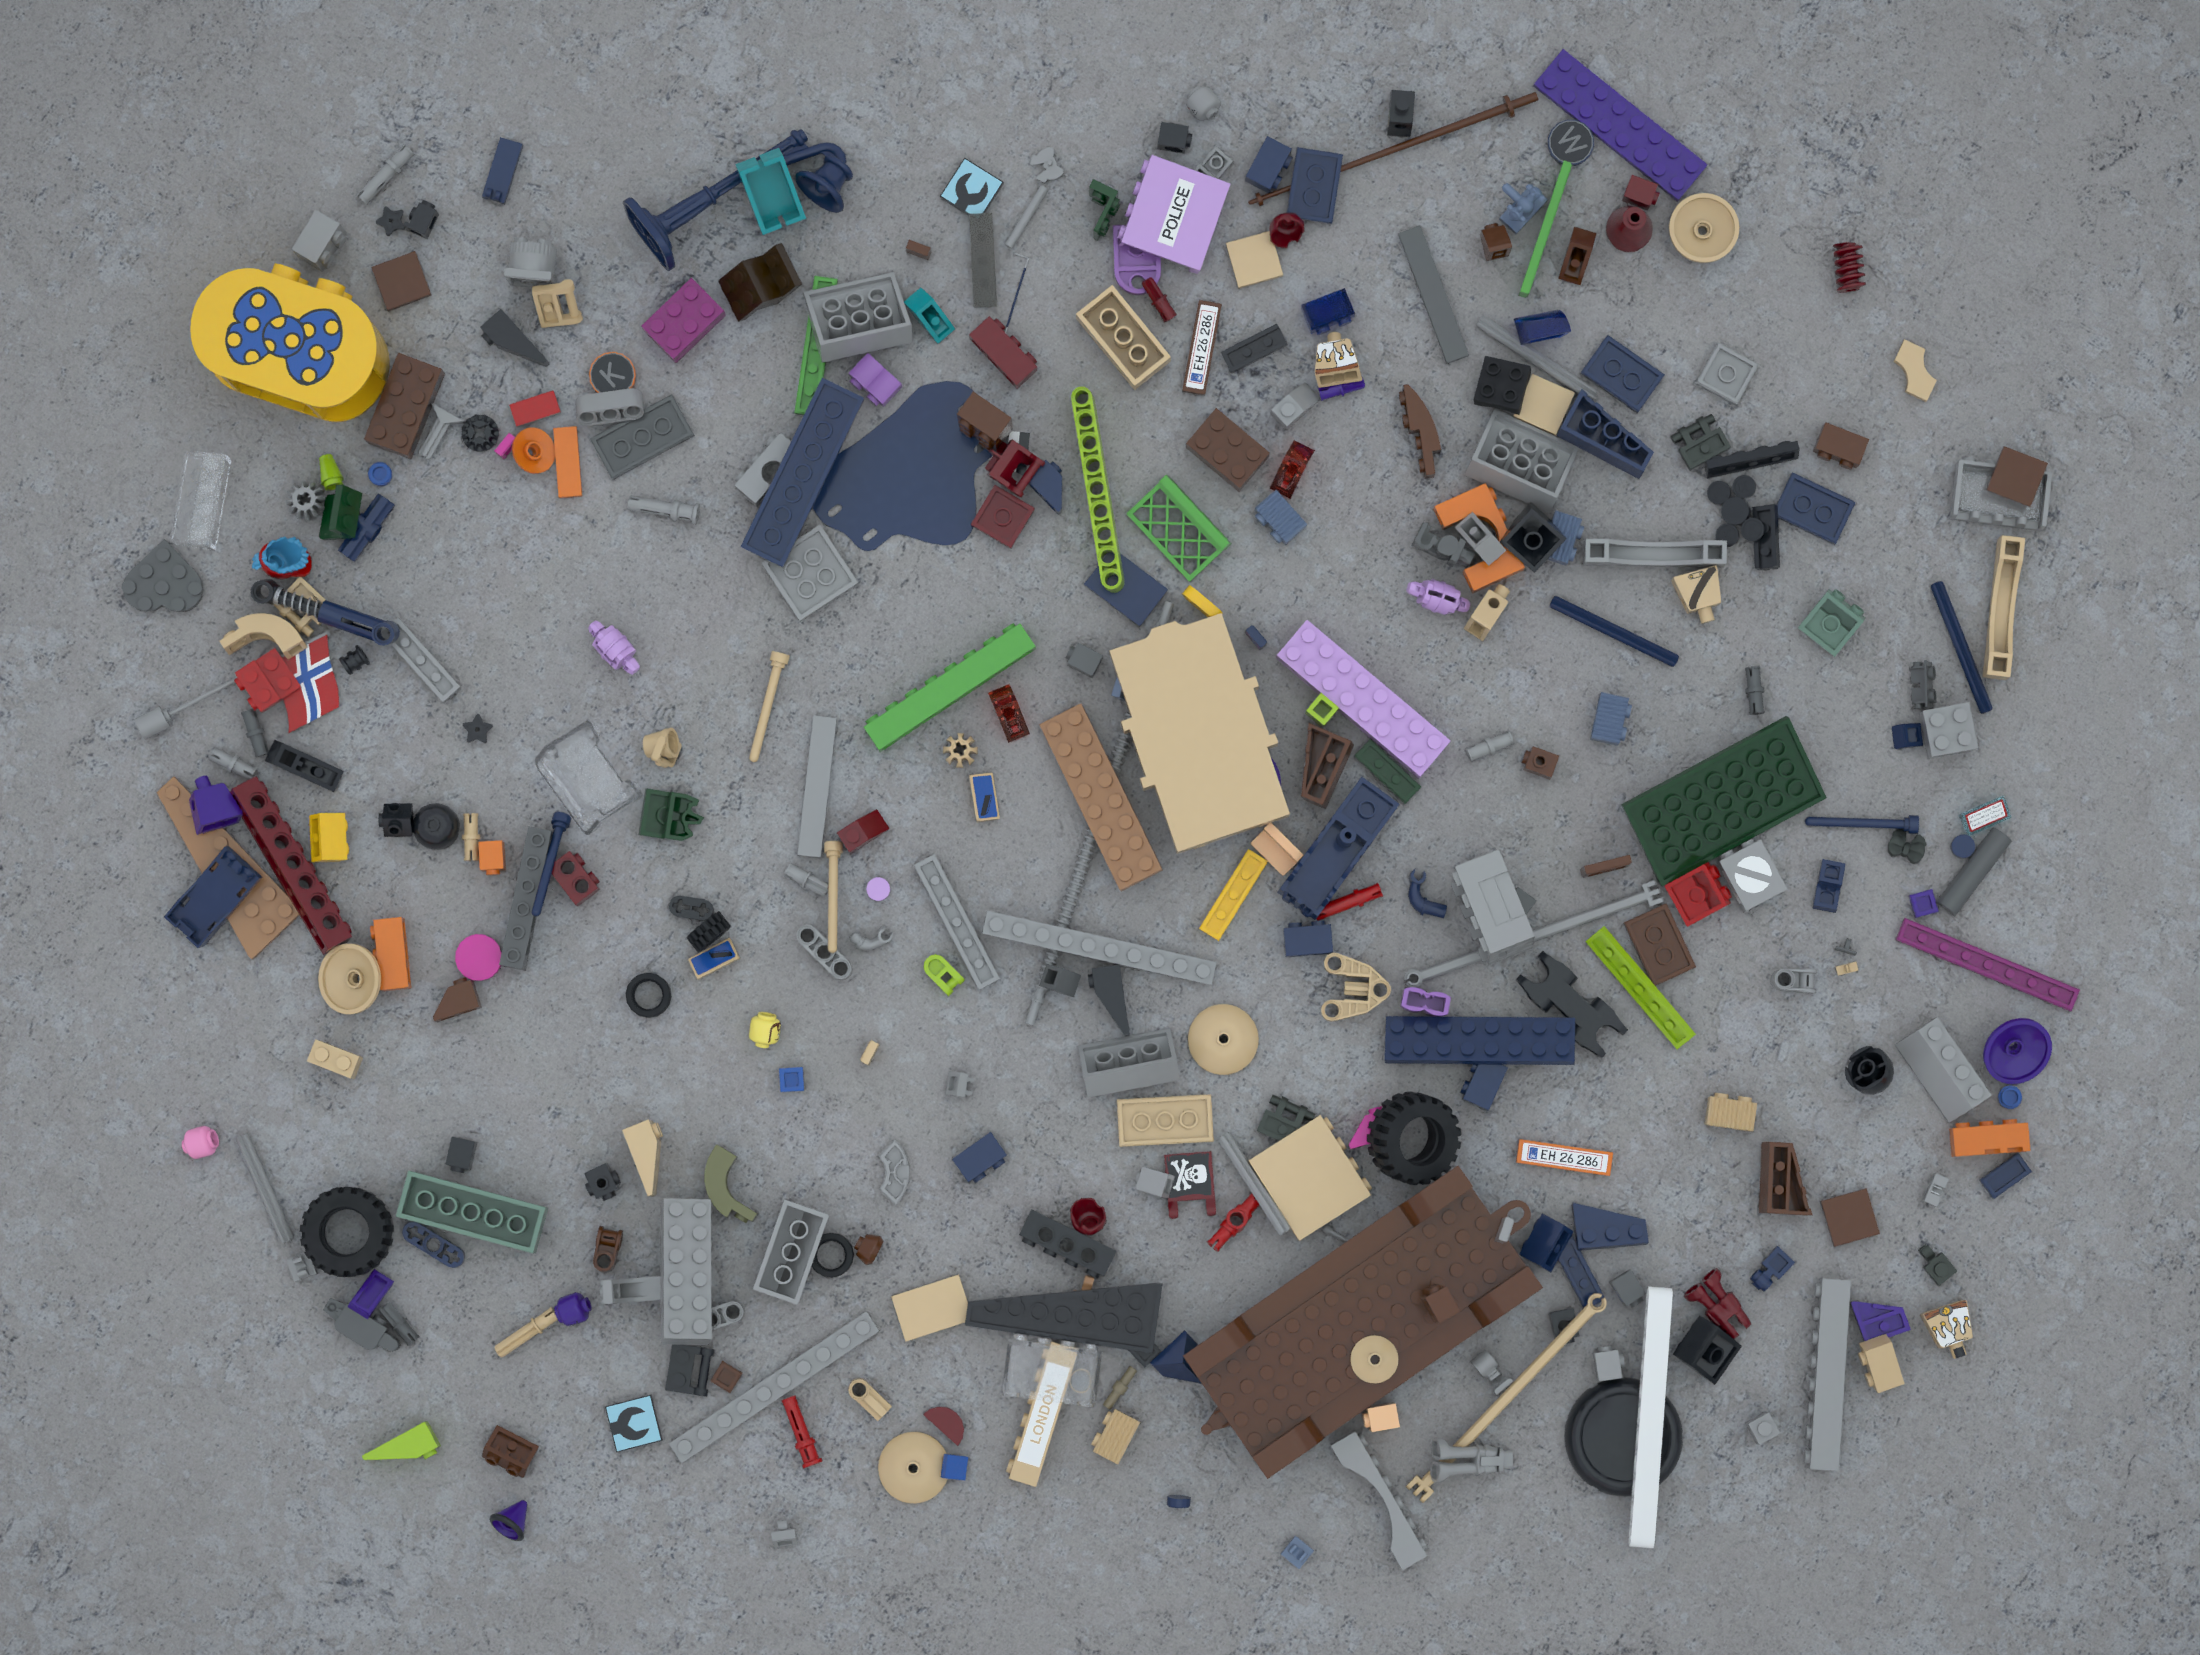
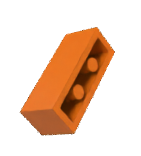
[370,917,412,991]

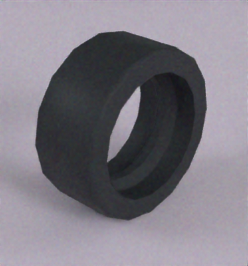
[625,973,672,1018]
[812,1233,854,1278]

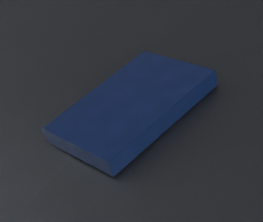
[1286,147,1343,224]
[1580,335,1665,414]
[1777,472,1856,545]
[1084,553,1168,627]

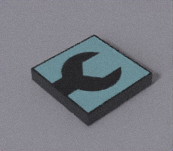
[940,157,1004,222]
[605,1394,663,1453]

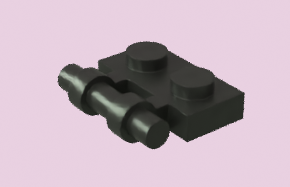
[1670,414,1731,471]
[1256,1095,1315,1141]

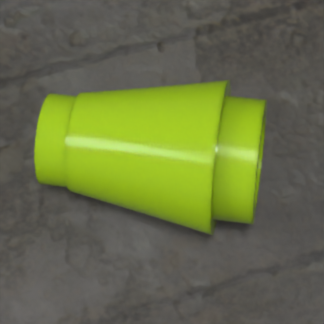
[319,454,344,491]

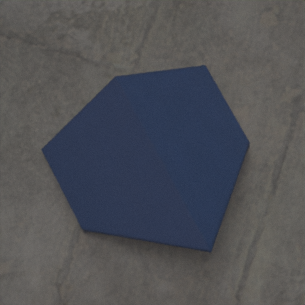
[1150,1330,1202,1384]

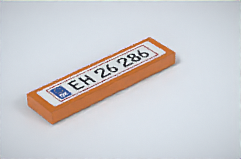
[1516,1139,1613,1176]

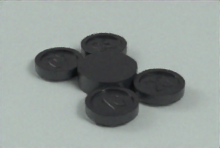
[1707,475,1765,547]

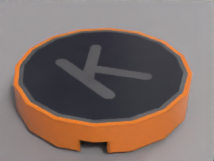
[589,352,636,393]

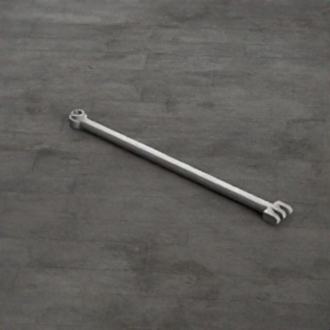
[1404,879,1665,988]

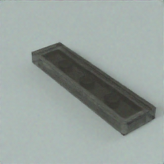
[969,213,997,308]

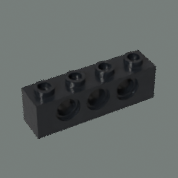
[1019,1209,1116,1279]

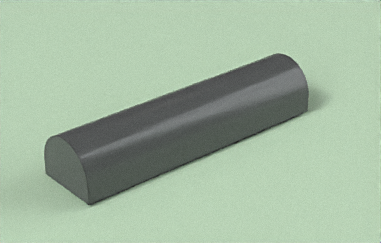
[1936,827,2012,917]

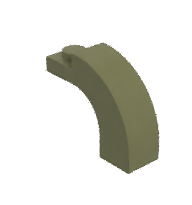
[704,1144,758,1223]

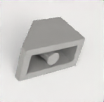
[1270,382,1321,431]

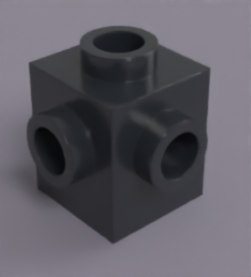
[378,803,414,837]
[584,1163,621,1201]

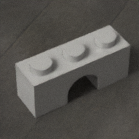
[734,433,791,506]

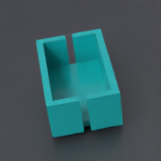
[735,148,806,235]

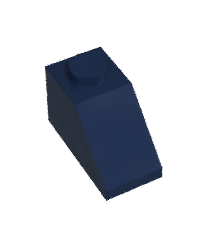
[1028,460,1062,515]

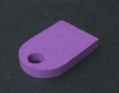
[1113,225,1161,295]

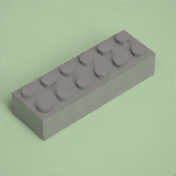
[660,1198,712,1345]

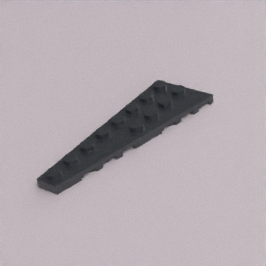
[965,1283,1163,1353]

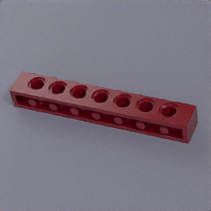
[230,776,352,955]

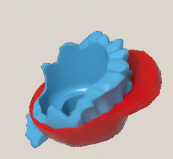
[252,537,312,580]

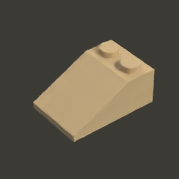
[622,1119,663,1197]

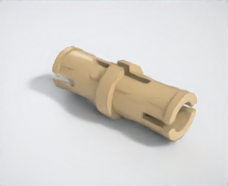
[462,813,480,861]

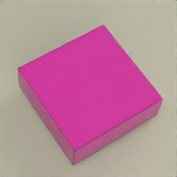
[494,433,515,459]

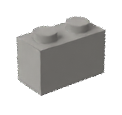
[1455,512,1506,566]

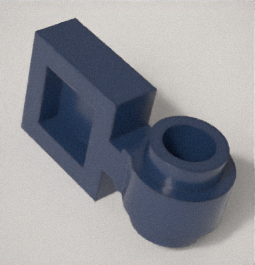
[1750,1246,1795,1292]

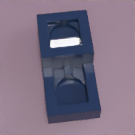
[1812,859,1845,913]

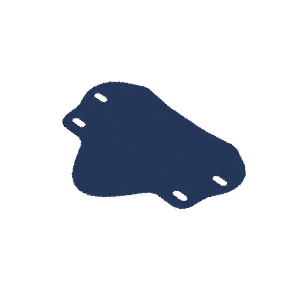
[813,381,993,551]

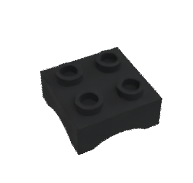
[1473,356,1531,415]

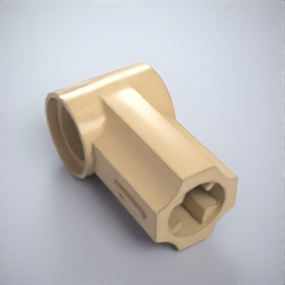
[848,1378,892,1421]

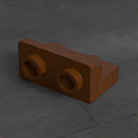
[482,1425,539,1478]

